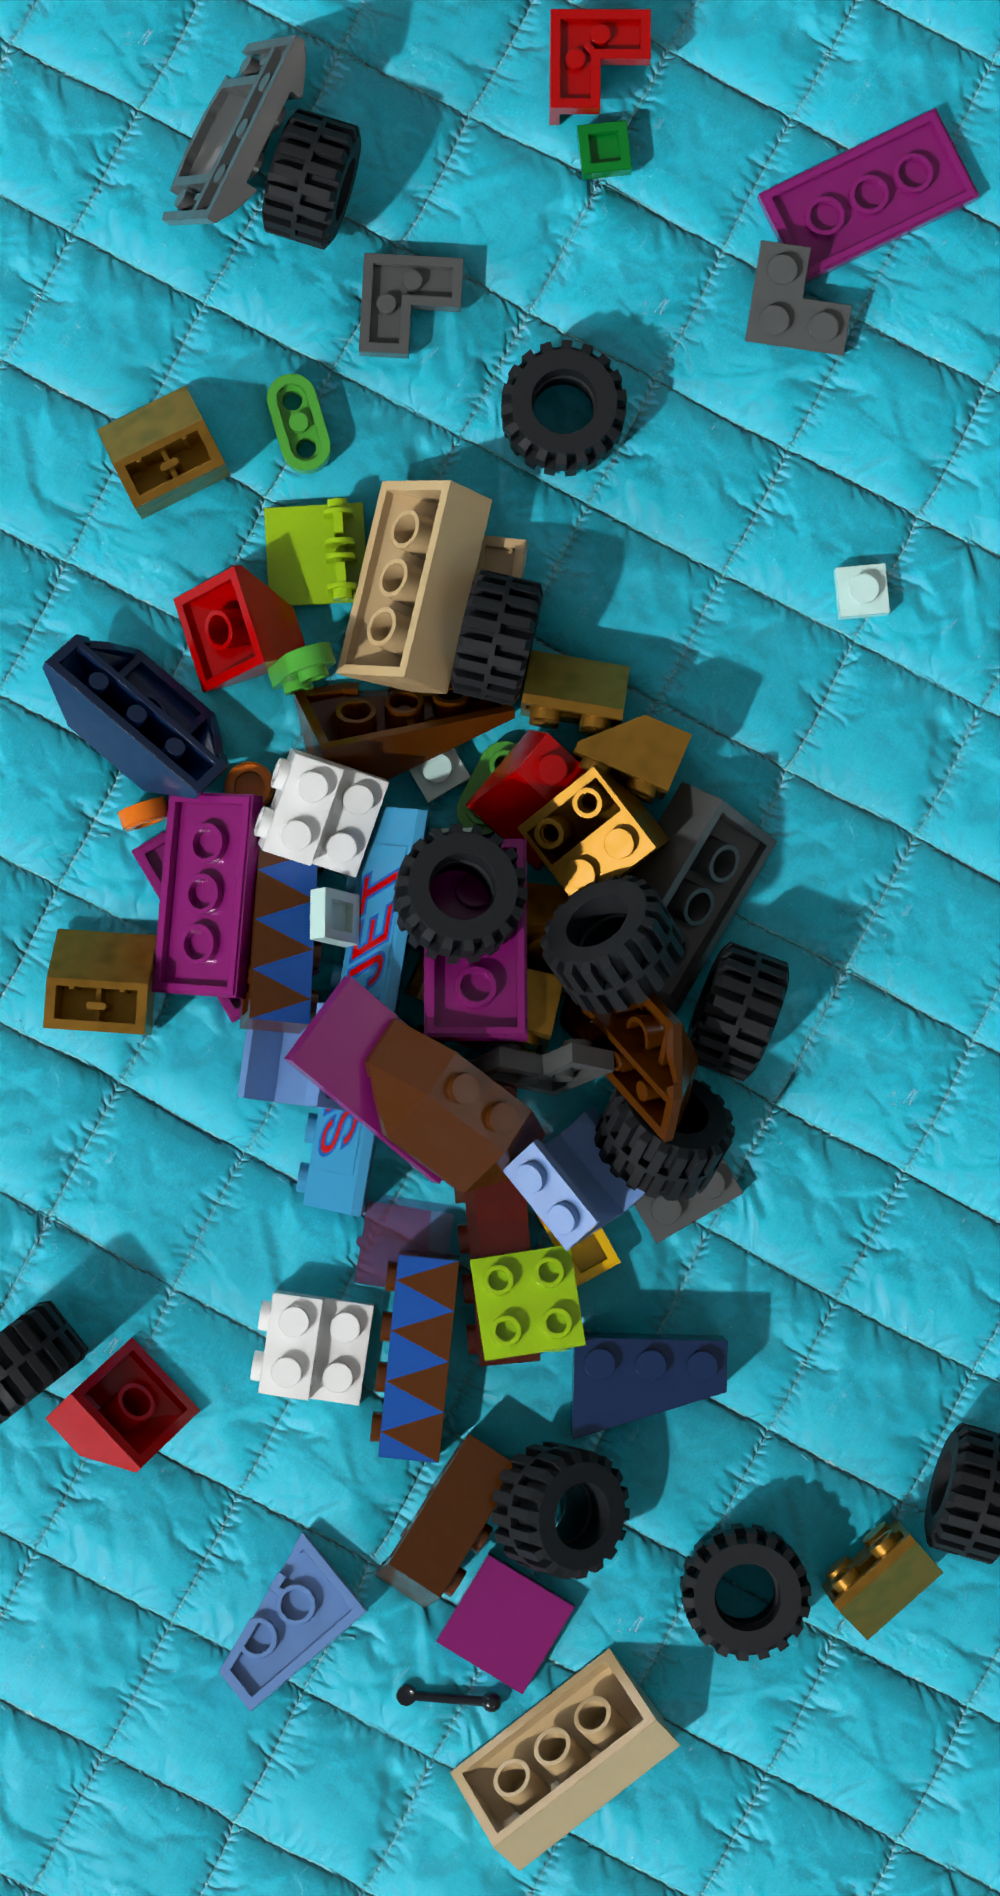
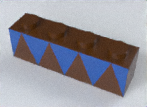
[240,846,324,1034]
[370,1249,460,1463]

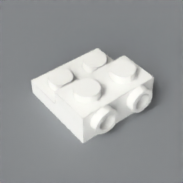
[254,748,389,878]
[250,1290,375,1406]

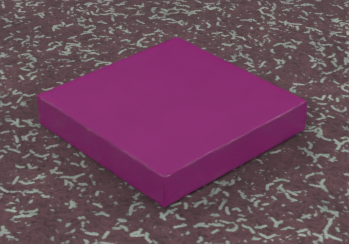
[436,1552,575,1694]

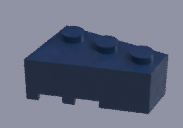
[571,1332,728,1440]

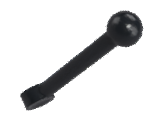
[396,1684,502,1712]

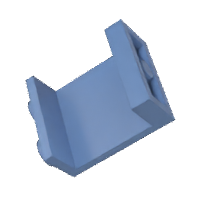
[237,1003,346,1111]
[503,1106,645,1251]

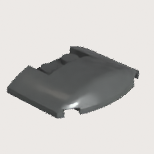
[162,35,306,226]

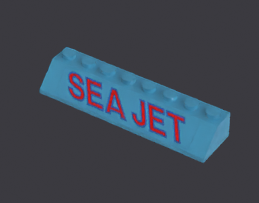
[296,806,430,1217]

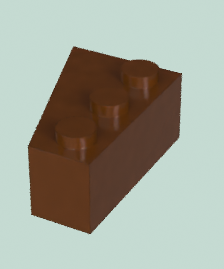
[375,1434,512,1608]

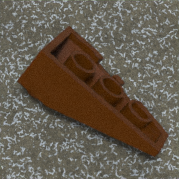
[294,682,515,780]

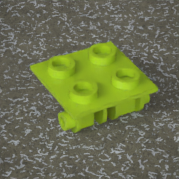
[264,498,366,606]
[470,1245,586,1361]

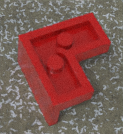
[549,9,651,125]

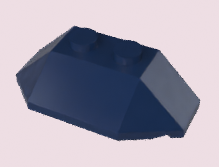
[42,634,229,799]

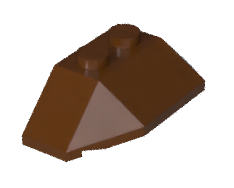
[560,992,698,1142]
[364,1019,546,1193]

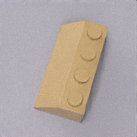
[336,480,493,694]
[450,1648,681,1871]

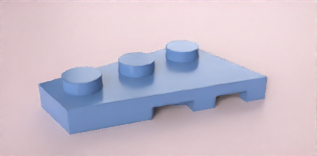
[219,1532,369,1712]

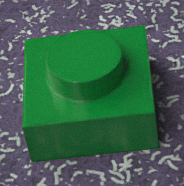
[577,120,632,180]

